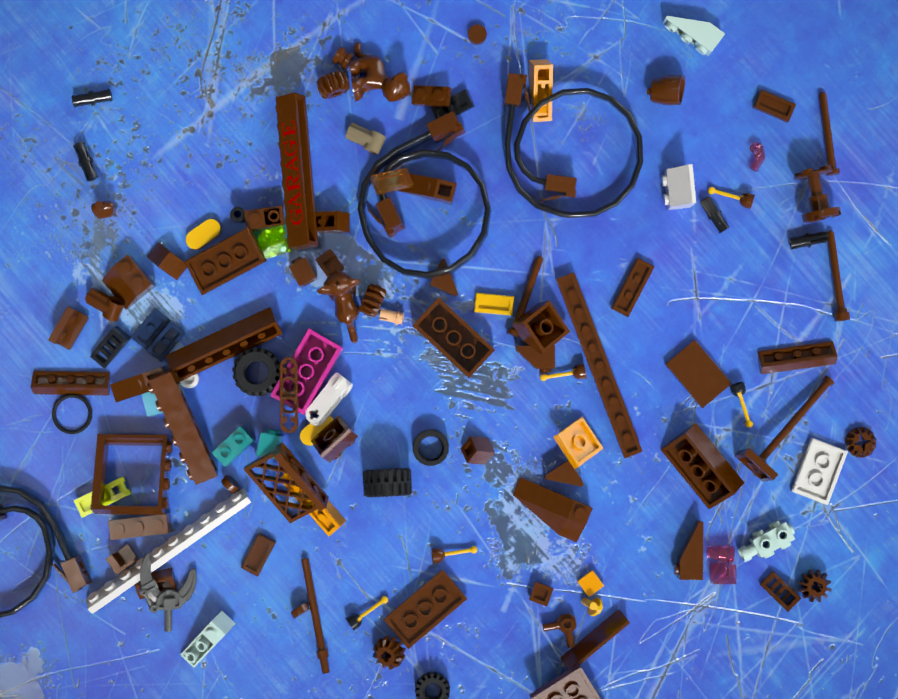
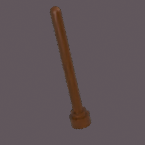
[827,230,850,322]

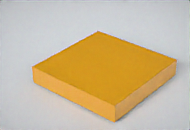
[553,417,603,469]

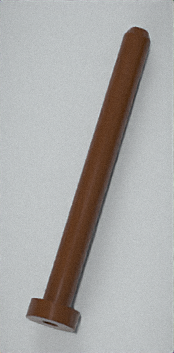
[819,92,840,176]
[506,256,543,338]

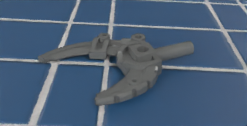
[139,553,197,632]

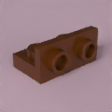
[48,306,89,350]

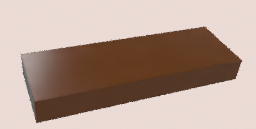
[611,258,655,317]

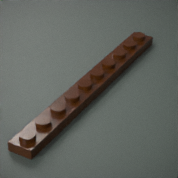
[556,272,643,459]

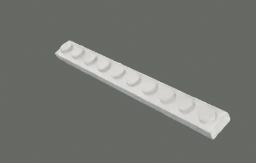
[86,488,251,614]

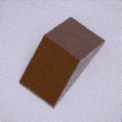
[147,242,187,280]
[430,258,458,297]
[544,460,584,487]

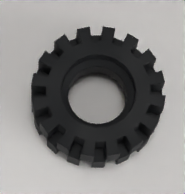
[415,672,450,699]

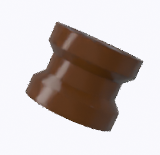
[332,46,355,71]

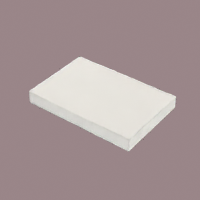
[791,438,848,505]

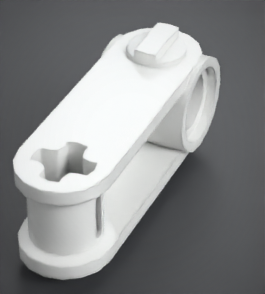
[305,373,353,426]

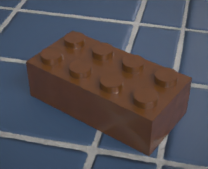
[412,297,495,379]

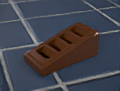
[759,571,802,612]

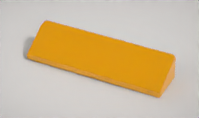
[280,473,346,537]

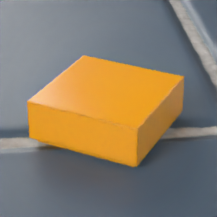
[577,570,604,597]

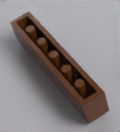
[165,307,283,382]
[147,368,218,485]

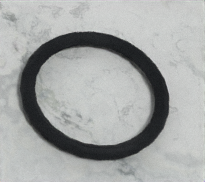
[52,394,92,434]

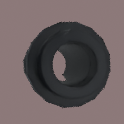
[230,207,245,223]

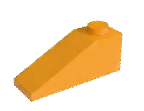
[529,59,553,122]

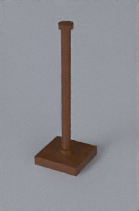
[735,376,834,482]

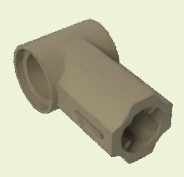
[345,123,386,155]

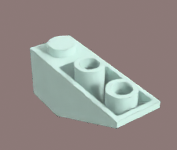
[663,16,725,56]
[180,611,236,668]

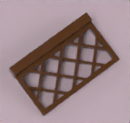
[243,442,329,523]

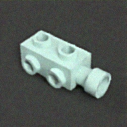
[737,520,795,563]

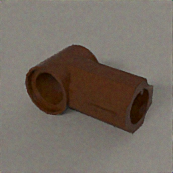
[85,287,125,322]

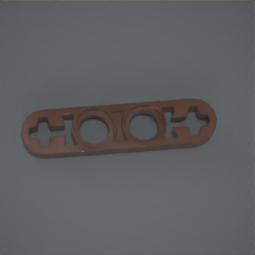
[280,357,299,433]

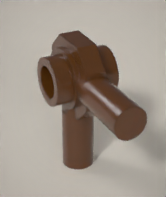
[542,613,577,648]

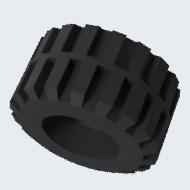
[232,348,280,396]
[363,468,412,497]

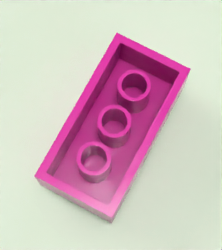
[270,329,344,415]

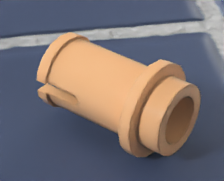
[379,308,404,326]

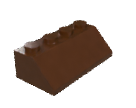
[661,423,745,509]

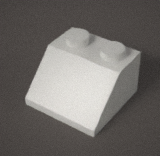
[661,164,696,210]

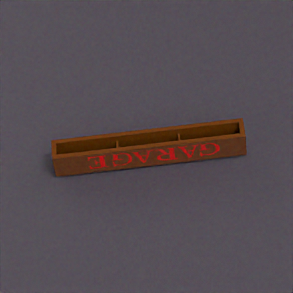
[275,92,318,250]

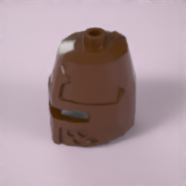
[647,75,685,105]

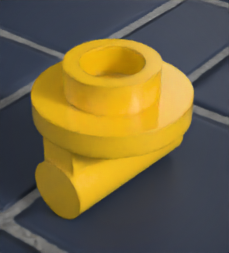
[581,597,603,617]

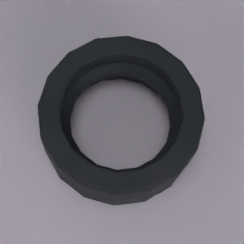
[413,430,449,466]

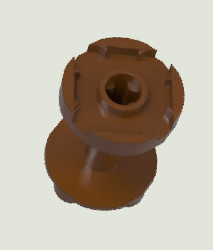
[794,165,842,223]

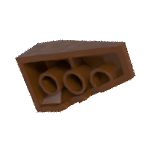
[513,477,593,542]

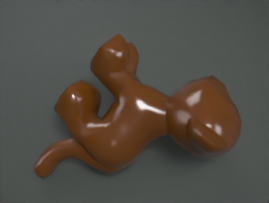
[349,42,411,102]
[317,270,360,343]

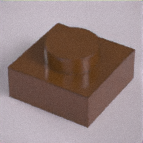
[529,581,554,606]

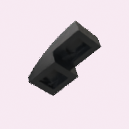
[431,89,475,119]

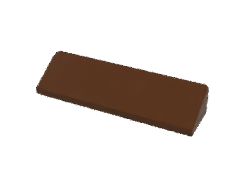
[757,341,838,374]
[31,371,110,396]
[561,610,630,670]

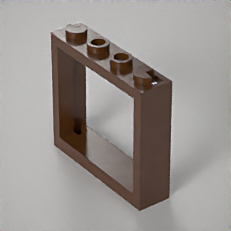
[91,434,173,515]

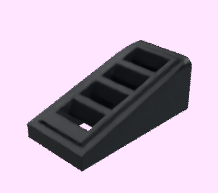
[90,326,131,369]

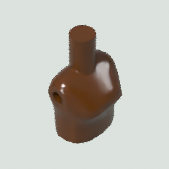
[91,201,116,219]

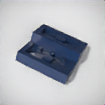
[131,308,186,362]

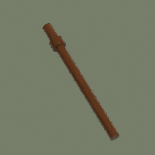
[301,558,330,674]

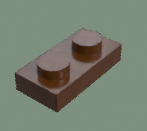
[412,85,452,107]

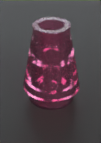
[707,544,735,563]

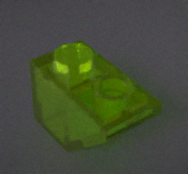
[256,225,292,259]

